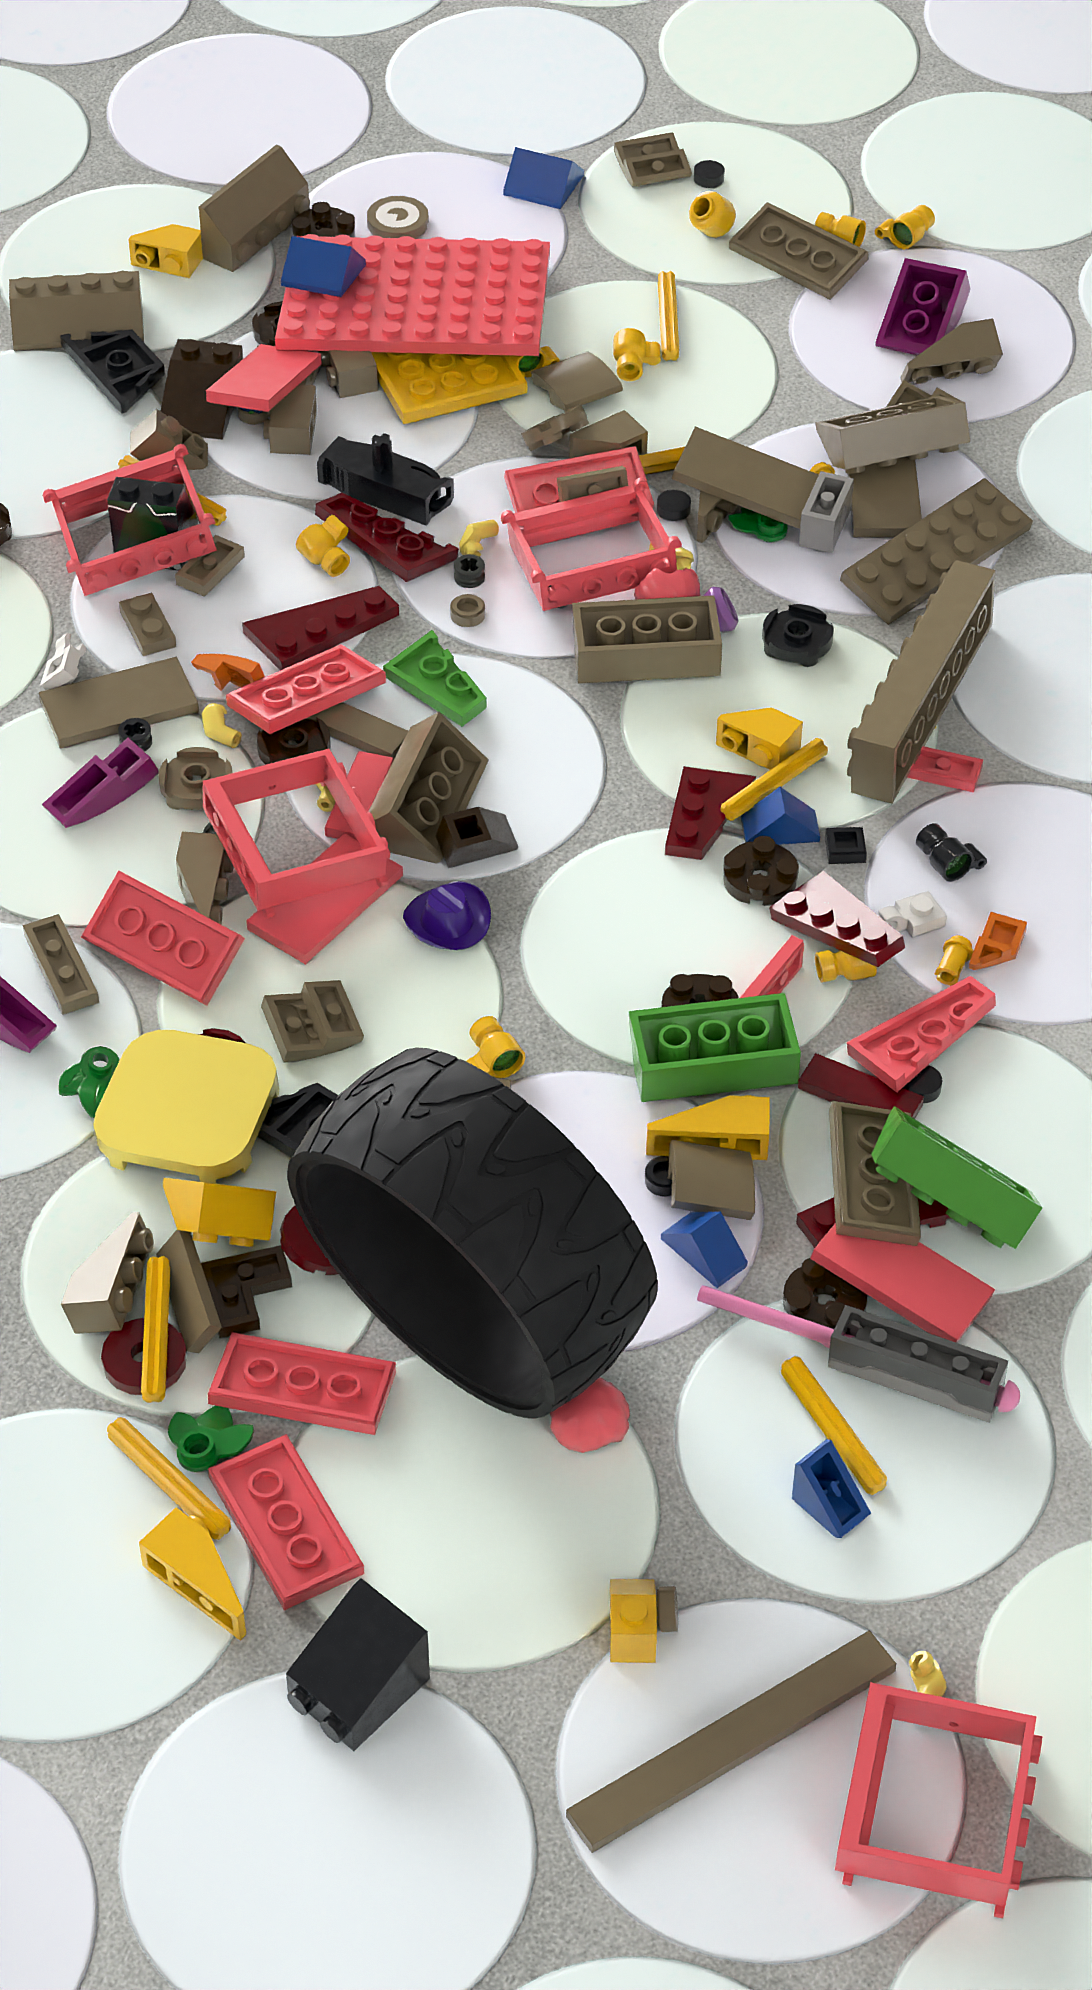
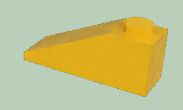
[646,1095,770,1160]
[139,1507,246,1641]

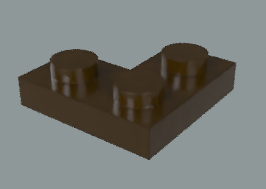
[201,1245,292,1339]

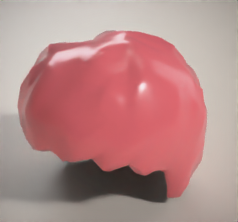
[634,568,700,600]
[550,1377,630,1453]

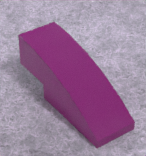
[41,738,159,828]
[0,976,57,1053]

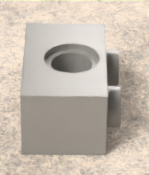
[799,471,854,553]

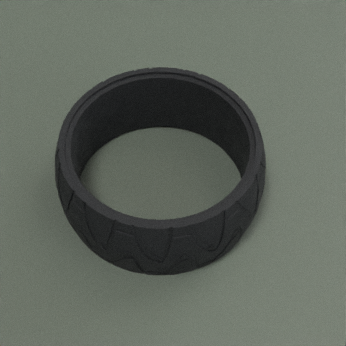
[287,1047,658,1419]

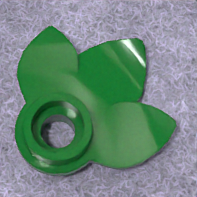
[728,507,788,542]
[58,1046,120,1118]
[168,1406,254,1472]

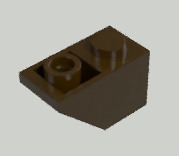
[435,806,519,868]

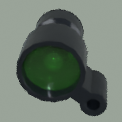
[916,823,987,882]

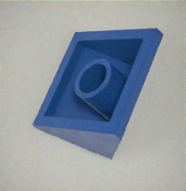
[503,147,584,209]
[281,236,366,297]

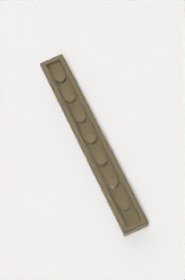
[566,1630,897,1853]

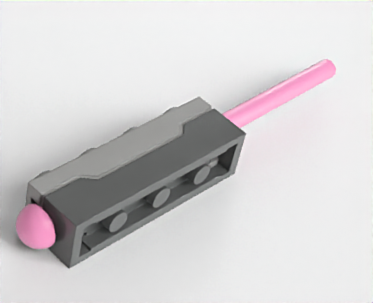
[697,1285,1020,1423]

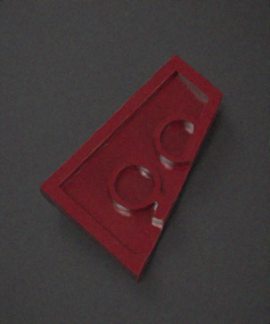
[665,766,756,860]

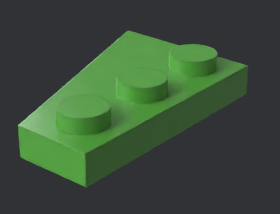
[383,630,487,727]

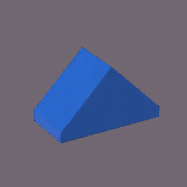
[741,787,820,845]
[660,1211,748,1289]
[792,1439,871,1538]

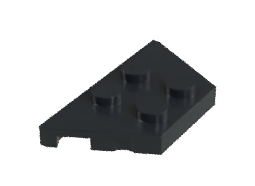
[60,329,165,414]
[257,1083,338,1158]

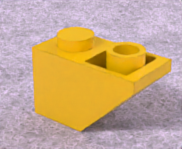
[128,224,203,278]
[716,707,803,770]

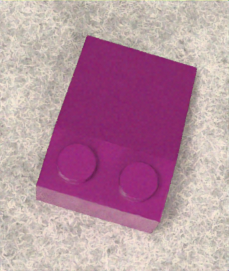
[875,258,971,355]

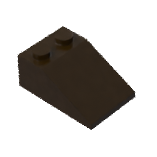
[160,339,243,440]

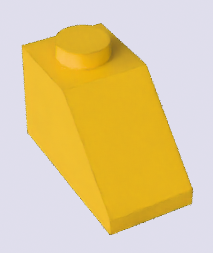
[610,1579,657,1663]

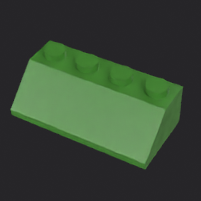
[628,993,801,1102]
[871,1106,1043,1249]

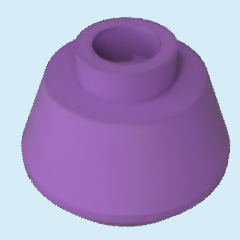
[703,586,739,632]

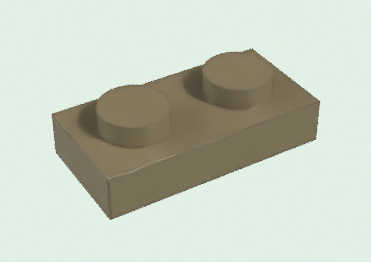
[557,466,628,502]
[175,535,245,597]
[119,592,177,656]

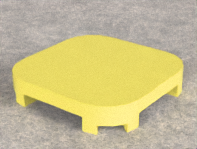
[93,1030,280,1184]

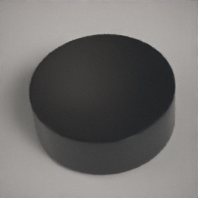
[693,160,725,188]
[657,490,691,521]
[903,1065,942,1103]
[645,1156,672,1197]

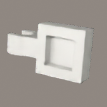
[40,632,86,690]
[878,891,947,937]

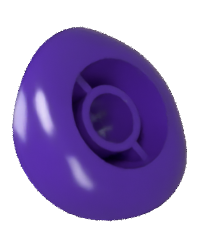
[403,881,491,950]

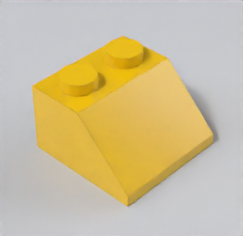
[163,1178,276,1247]

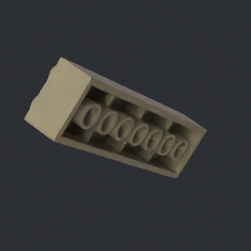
[847,560,996,804]

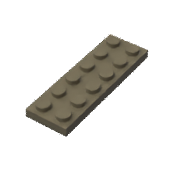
[840,478,1033,625]

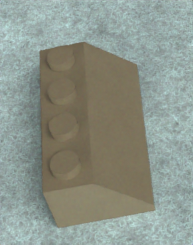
[198,144,310,272]
[9,270,144,351]
[815,396,970,474]
[572,595,722,684]
[369,712,489,864]

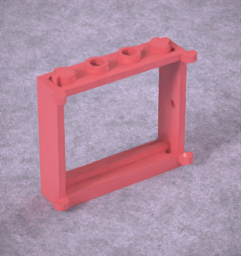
[42,444,217,596]
[501,478,682,611]
[203,749,391,919]
[835,1682,1043,1919]

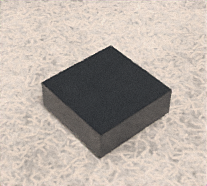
[825,827,867,864]

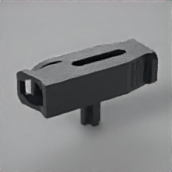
[317,433,454,526]

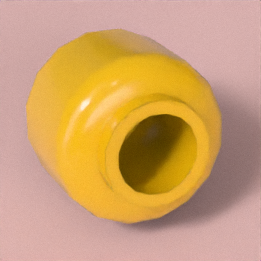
[689,191,736,238]

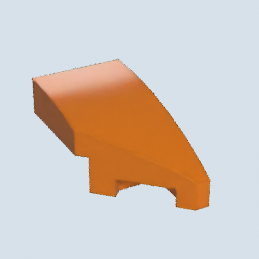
[191,654,265,691]
[969,912,1027,970]

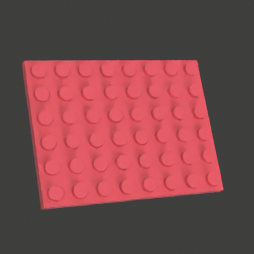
[275,234,550,356]

